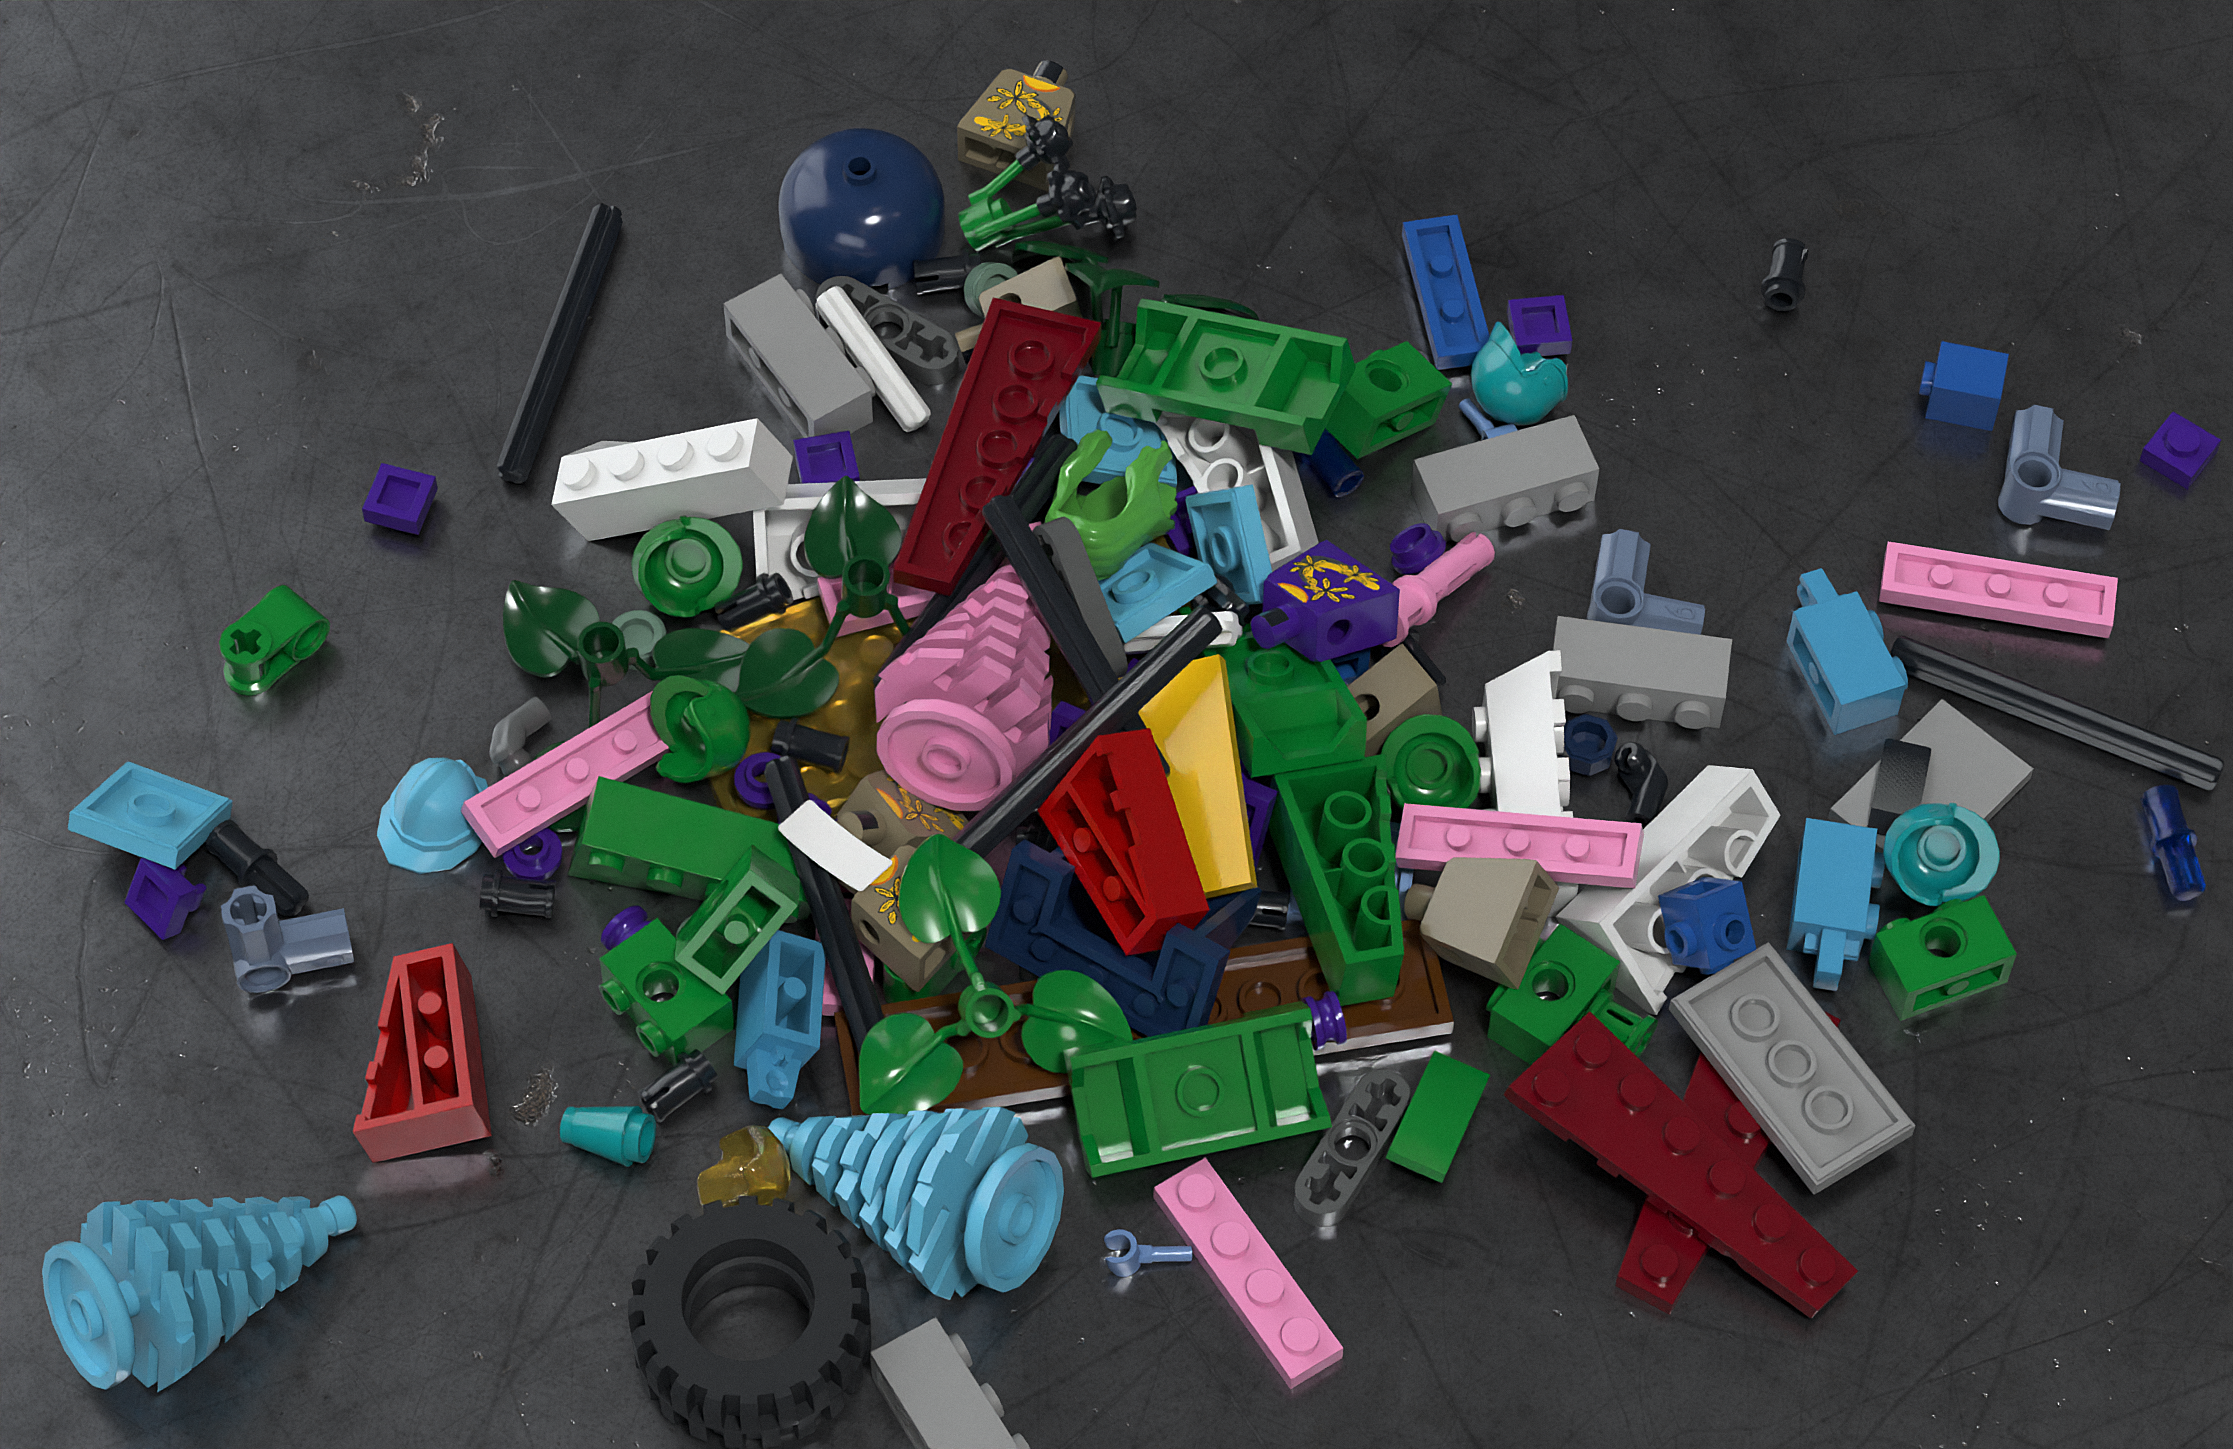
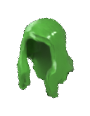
[1044,429,1178,581]

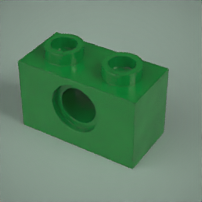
[1326,341,1452,459]
[674,844,800,995]
[1868,895,2017,1021]
[599,918,735,1066]
[1486,923,1620,1065]

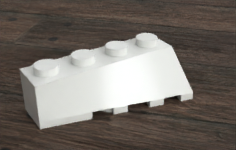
[1154,411,1319,572]
[552,418,793,541]
[753,478,926,600]
[1472,650,1578,917]
[1556,765,1781,1015]

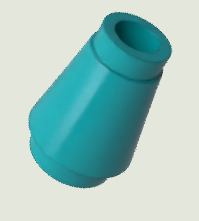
[560,1106,656,1167]

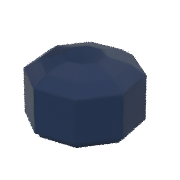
[1559,714,1618,776]

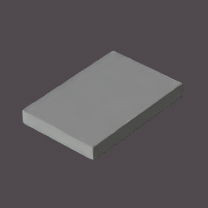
[1828,699,2034,864]

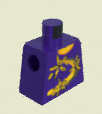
[1251,540,1400,662]

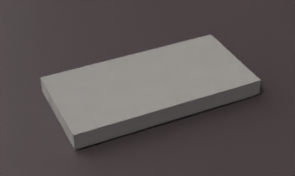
[1668,942,1915,1195]

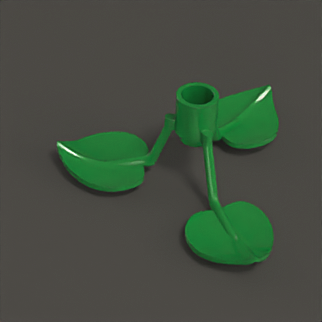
[859,833,1133,1115]

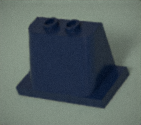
[985,839,1262,1037]

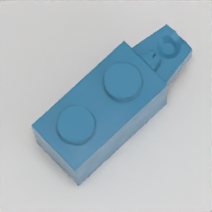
[1787,568,1908,735]
[1786,818,1885,991]
[734,930,826,1109]

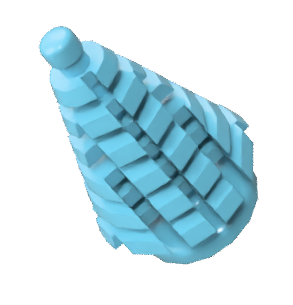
[765,1107,1064,1300]
[42,1195,357,1393]

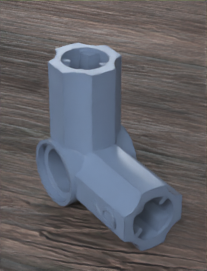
[1998,405,2121,530]
[1585,529,1705,635]
[221,885,354,993]

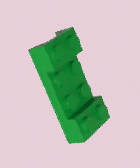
[1096,298,1356,455]
[1177,606,1367,778]
[1063,1001,1332,1178]

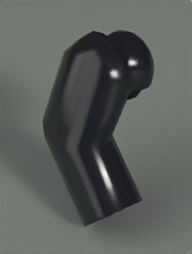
[1614,742,1668,829]

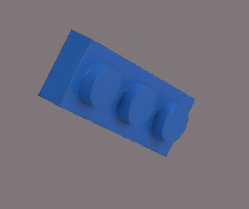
[1402,215,1490,370]

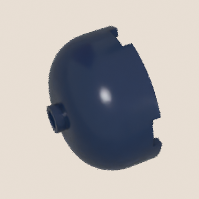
[778,128,945,290]

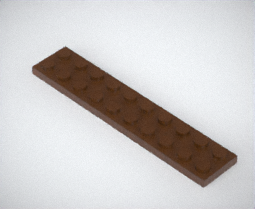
[834,919,1454,1116]

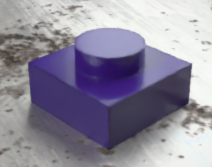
[1507,295,1573,356]
[2139,411,2221,490]
[793,431,860,484]
[362,463,438,535]

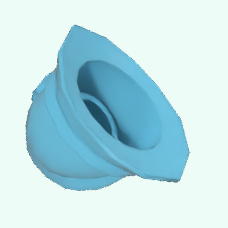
[377,757,488,874]

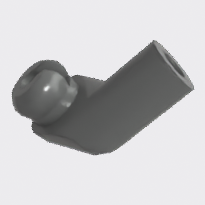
[489,696,552,776]

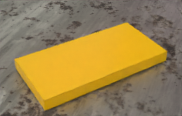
[1118,654,1257,899]

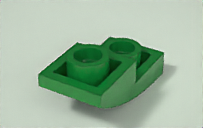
[1386,1050,1490,1183]

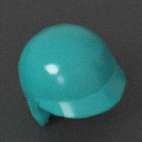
[1471,321,1568,426]
[1883,803,2000,906]

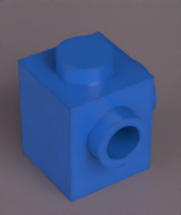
[1658,877,1756,975]

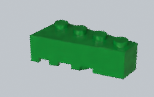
[1268,754,1404,1006]
[567,776,811,923]

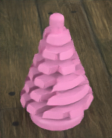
[875,564,1053,811]

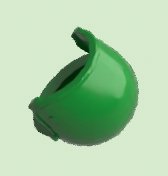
[631,515,743,617]
[650,675,751,783]
[1381,714,1482,813]

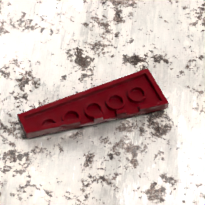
[893,297,1101,596]
[1615,1011,1841,1315]
[1504,1012,1858,1319]

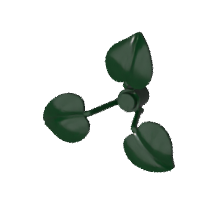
[1012,241,1260,378]
[735,476,910,719]
[503,580,750,832]

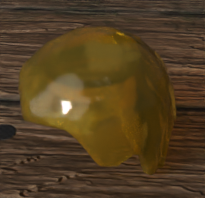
[697,1125,791,1209]

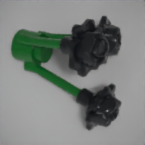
[958,114,1137,252]

